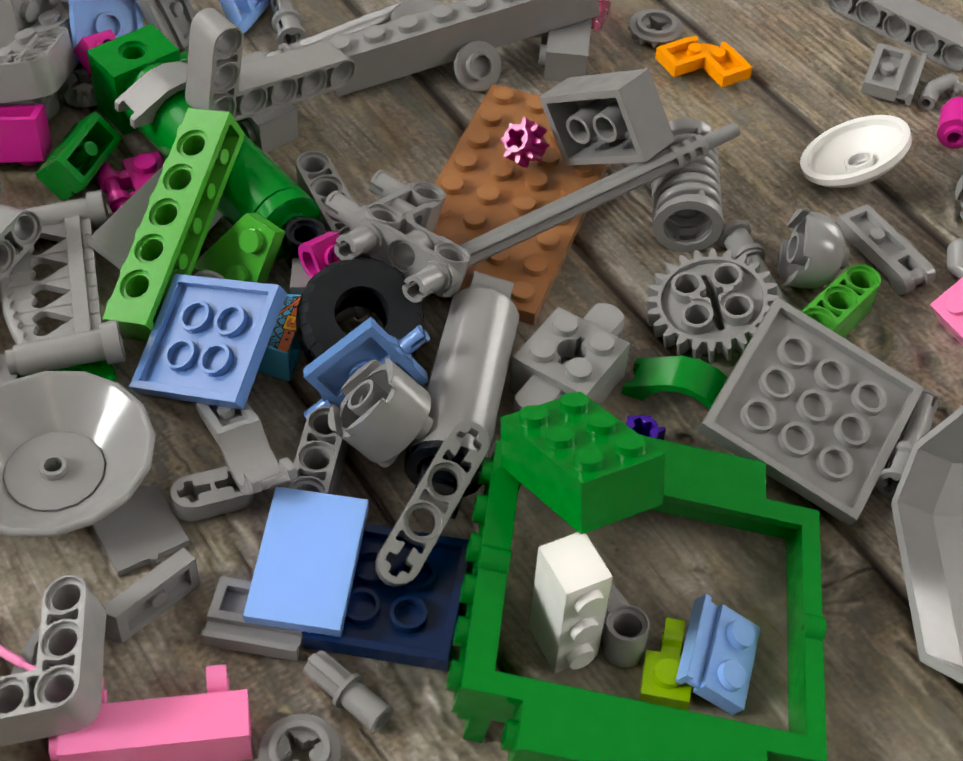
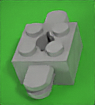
[510,303,630,413]

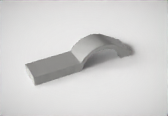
[115,51,267,129]
[194,401,298,495]
[10,547,200,675]

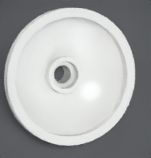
[800,115,912,188]

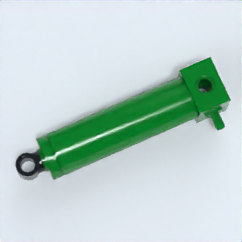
[87,24,326,269]

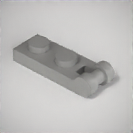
[836,204,936,296]

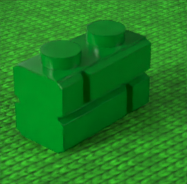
[35,112,122,201]

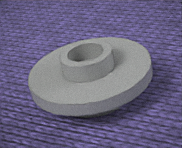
[454,41,501,91]

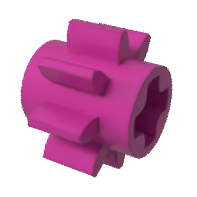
[501,117,550,168]

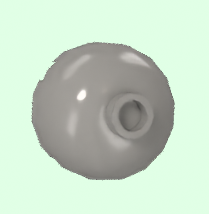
[778,208,850,290]

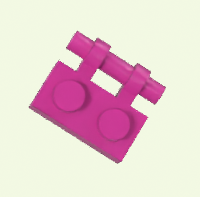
[97,150,164,213]

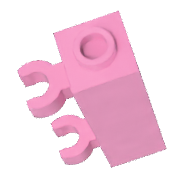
[48,664,253,761]

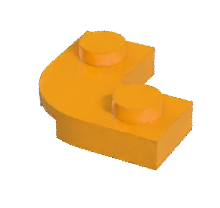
[655,36,753,88]

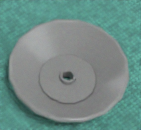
[0,371,156,537]

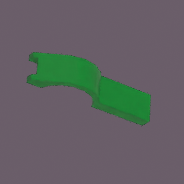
[621,356,728,409]

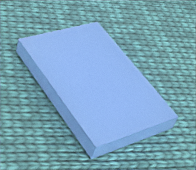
[243,486,369,637]

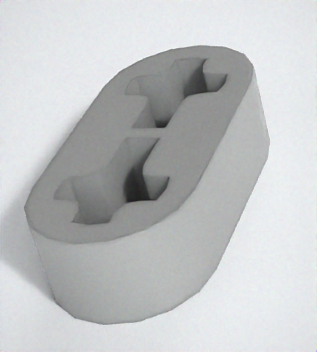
[170,466,255,522]

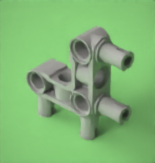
[323,169,471,303]

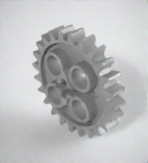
[646,248,779,363]

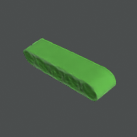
[801,264,881,338]

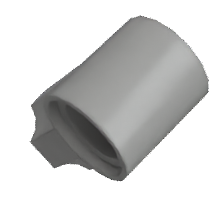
[601,583,650,668]

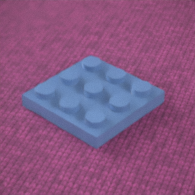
[129,274,287,410]

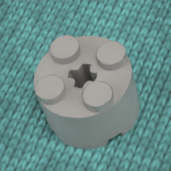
[328,358,433,468]

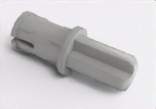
[304,650,393,733]

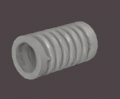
[651,118,724,252]

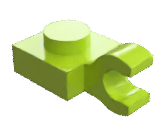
[639,617,692,711]

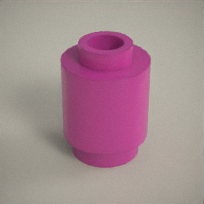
[937,97,963,149]

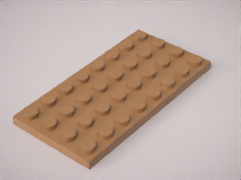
[430,84,610,325]

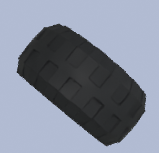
[296,257,424,363]

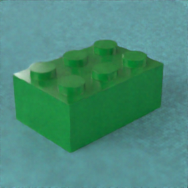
[500,391,665,535]

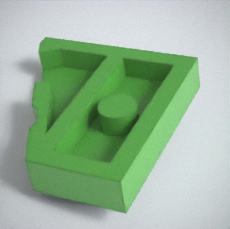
[194,213,286,283]

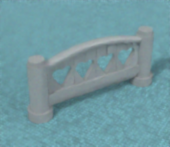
[0,190,126,377]

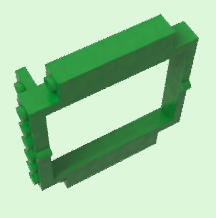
[446,435,827,761]

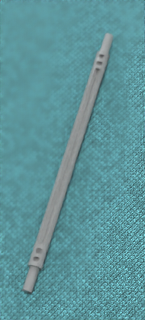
[335,122,740,324]

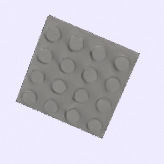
[697,297,924,526]

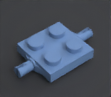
[303,317,430,419]

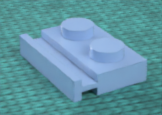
[675,594,761,715]

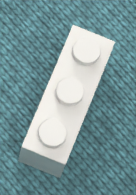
[529,532,613,673]

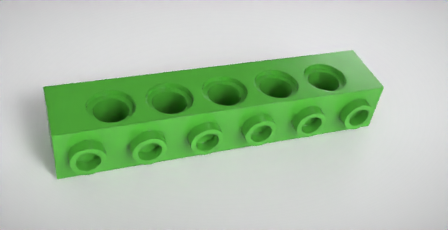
[102,108,245,341]

